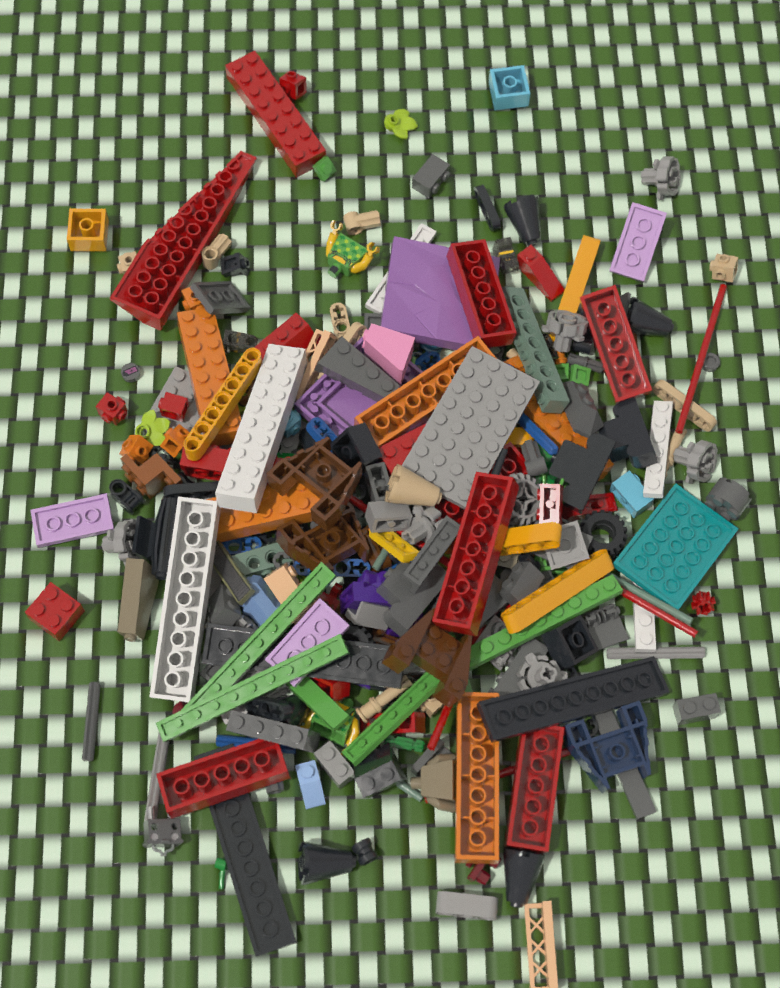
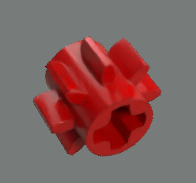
[691,591,716,616]

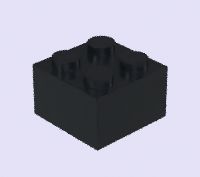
[330,422,383,474]
[541,615,599,670]

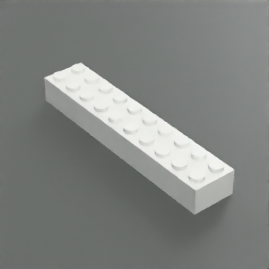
[215,344,307,513]
[150,497,221,702]

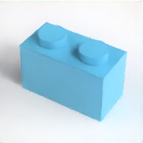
[610,470,654,518]

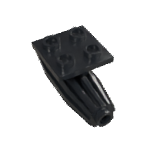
[132,497,178,580]

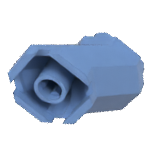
[240,575,281,627]

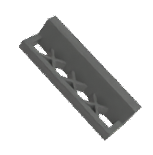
[401,515,460,594]

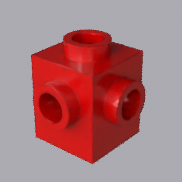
[279,71,307,100]
[95,392,128,426]

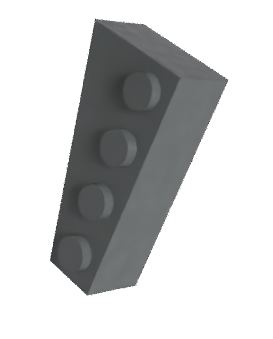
[315,336,400,402]

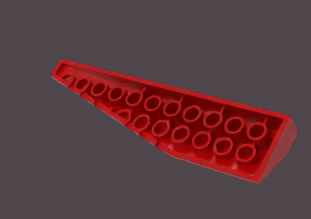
[110,151,257,331]

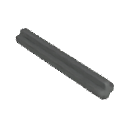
[82,682,101,762]

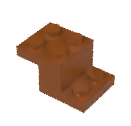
[120,453,183,499]

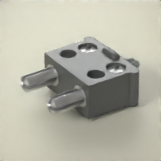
[143,806,183,856]

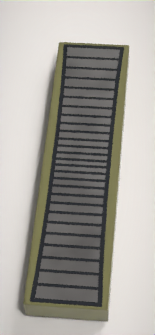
[213,540,256,605]

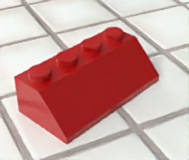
[251,313,318,361]

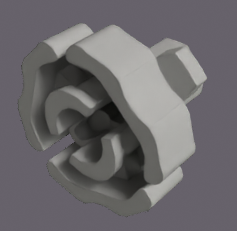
[641,156,681,200]
[541,310,588,352]
[673,440,717,484]
[401,505,443,545]
[101,519,143,566]
[517,652,568,691]

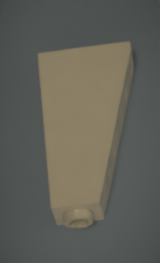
[118,558,159,642]

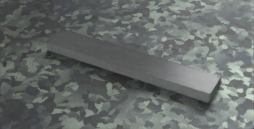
[594,710,656,820]

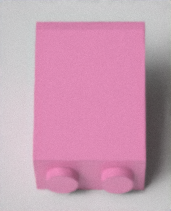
[362,323,415,386]

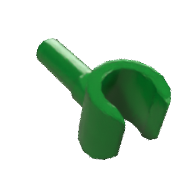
[214,858,228,889]

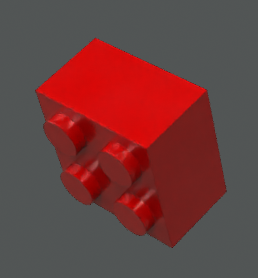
[25,582,85,642]

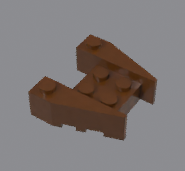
[266,437,362,532]
[276,502,369,573]
[381,608,472,707]

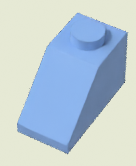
[295,760,326,810]

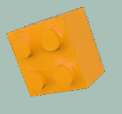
[67,209,109,251]

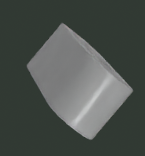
[435,891,498,921]

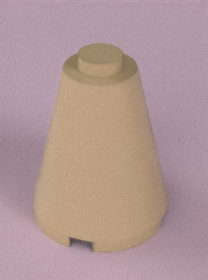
[385,464,442,507]

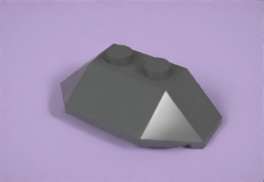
[563,381,604,438]

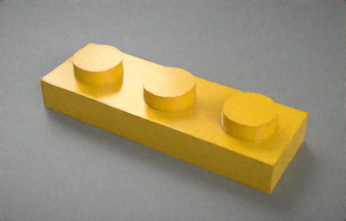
[369,530,420,563]

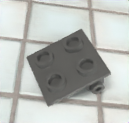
[581,603,629,650]

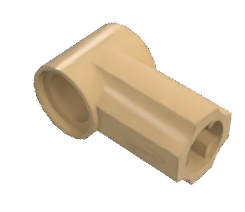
[343,210,381,235]
[202,234,232,270]

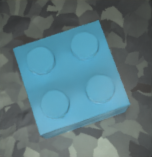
[489,65,530,110]

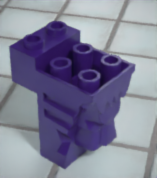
[340,570,424,637]

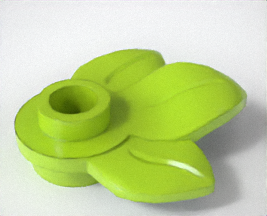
[384,109,418,139]
[135,410,171,446]

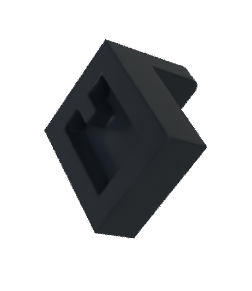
[220,252,250,277]

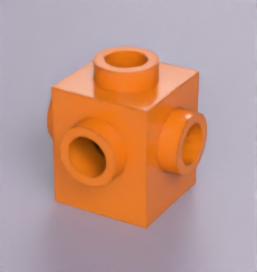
[181,286,205,311]
[160,424,190,458]
[119,435,154,465]

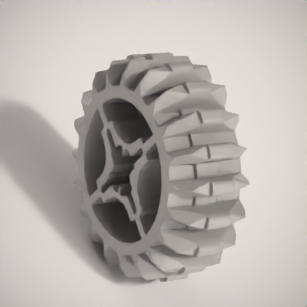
[508,473,540,526]

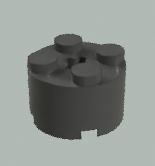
[704,478,752,521]

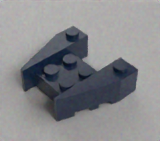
[563,700,651,793]

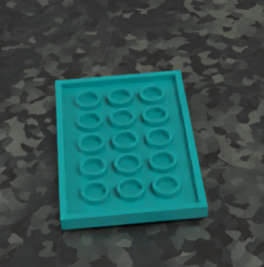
[613,483,738,610]

